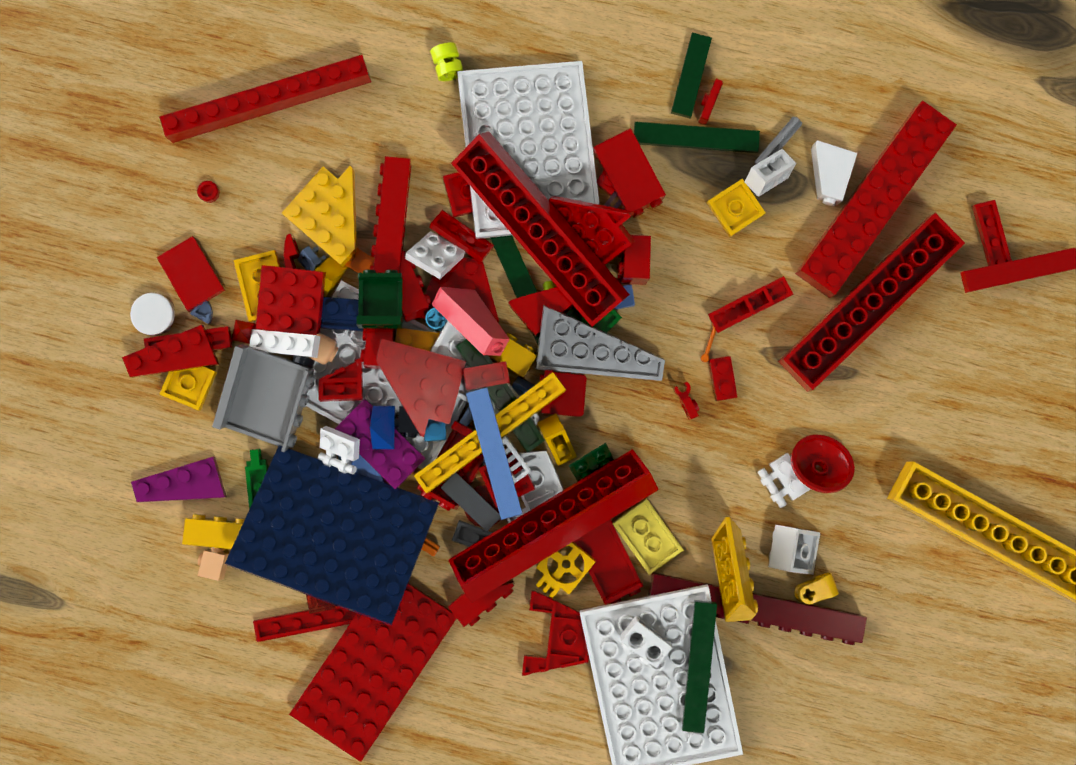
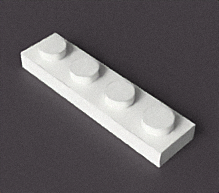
[249,329,321,358]

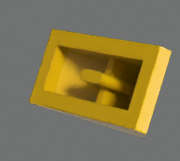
[314,256,348,297]

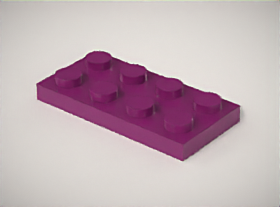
[335,399,426,489]

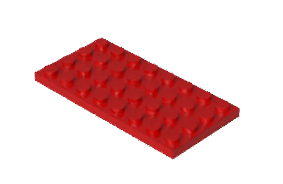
[289,583,457,762]

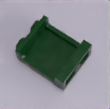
[357,270,403,329]

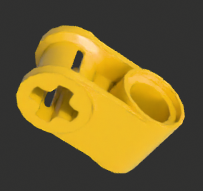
[794,572,839,605]

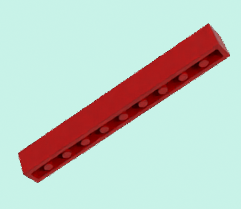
[159,55,372,143]
[360,156,412,369]

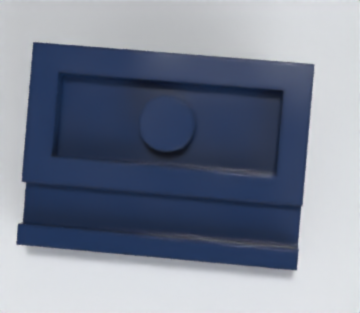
[320,297,363,332]

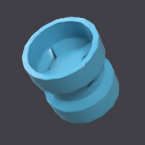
[425,308,447,331]

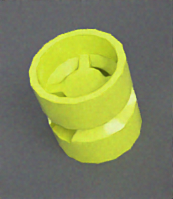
[430,42,464,81]

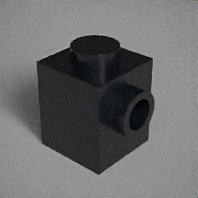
[395,406,418,438]

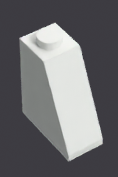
[811,140,857,206]

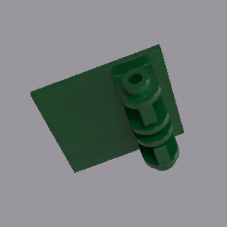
[568,443,614,481]

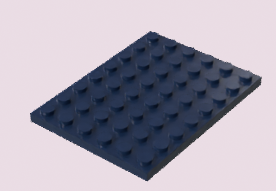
[225,445,439,626]

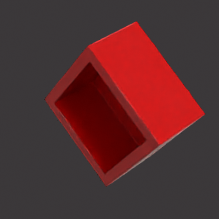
[617,235,651,285]

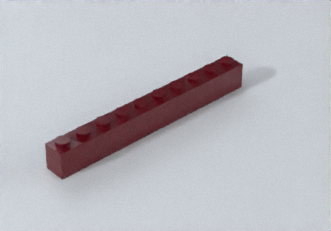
[648,573,867,645]

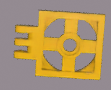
[536,542,596,599]

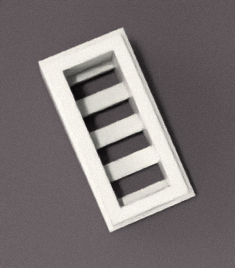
[502,436,532,484]

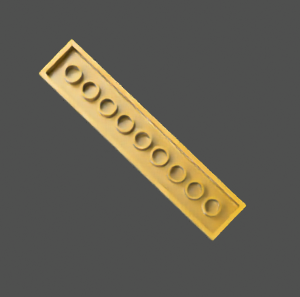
[886,462,1076,603]

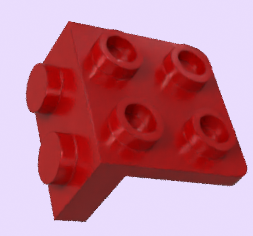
[540,370,587,417]

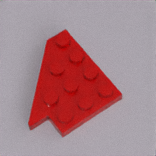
[549,196,635,265]
[376,339,466,437]

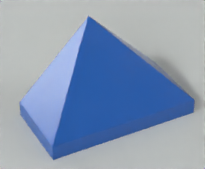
[370,406,395,449]

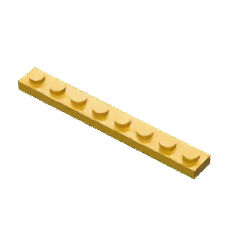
[414,372,566,493]

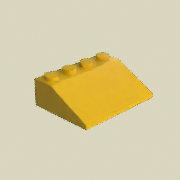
[711,517,758,622]

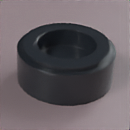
[292,356,315,368]

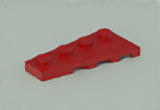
[122,325,219,378]

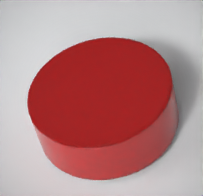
[197,181,220,203]

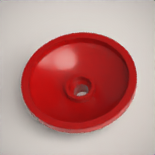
[791,435,855,493]

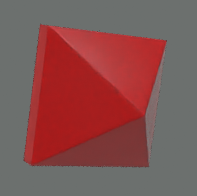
[231,320,256,344]

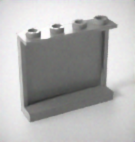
[212,344,315,452]

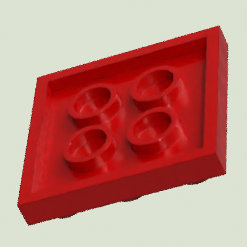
[256,265,326,335]

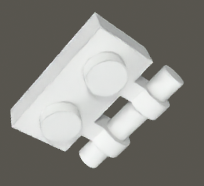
[318,426,360,474]
[757,453,810,508]

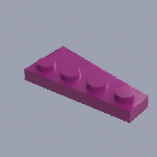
[131,457,227,502]

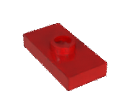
[698,78,723,125]

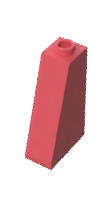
[432,287,510,356]

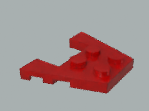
[417,258,499,323]
[522,590,589,676]

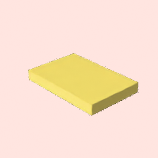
[612,498,684,575]

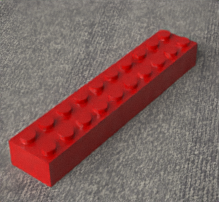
[795,100,957,298]
[451,131,630,327]
[778,212,965,392]
[448,449,659,603]

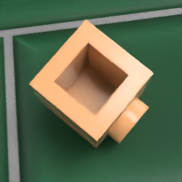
[197,547,229,581]

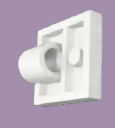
[405,231,465,279]

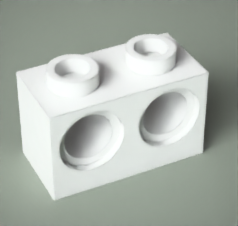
[745,149,796,197]
[620,616,673,668]

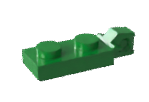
[245,449,268,509]

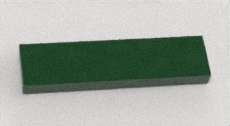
[670,32,712,119]

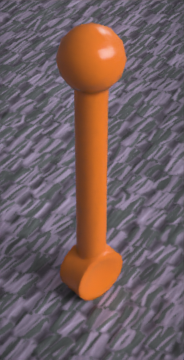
[701,324,716,362]

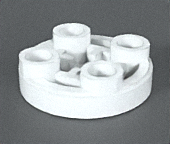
[130,293,175,336]

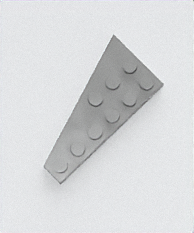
[536,305,665,381]

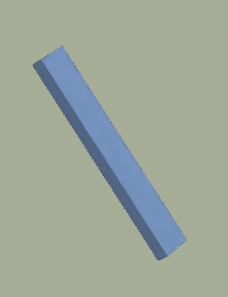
[466,387,522,520]

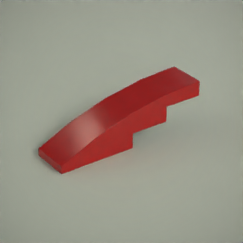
[708,276,794,333]

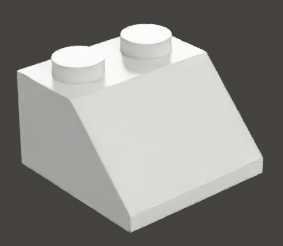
[768,524,820,575]

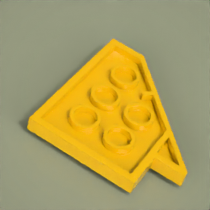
[282,166,357,267]

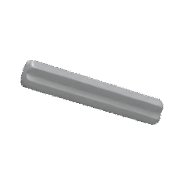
[755,117,802,164]

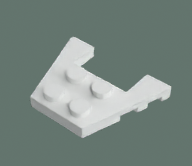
[483,451,564,523]

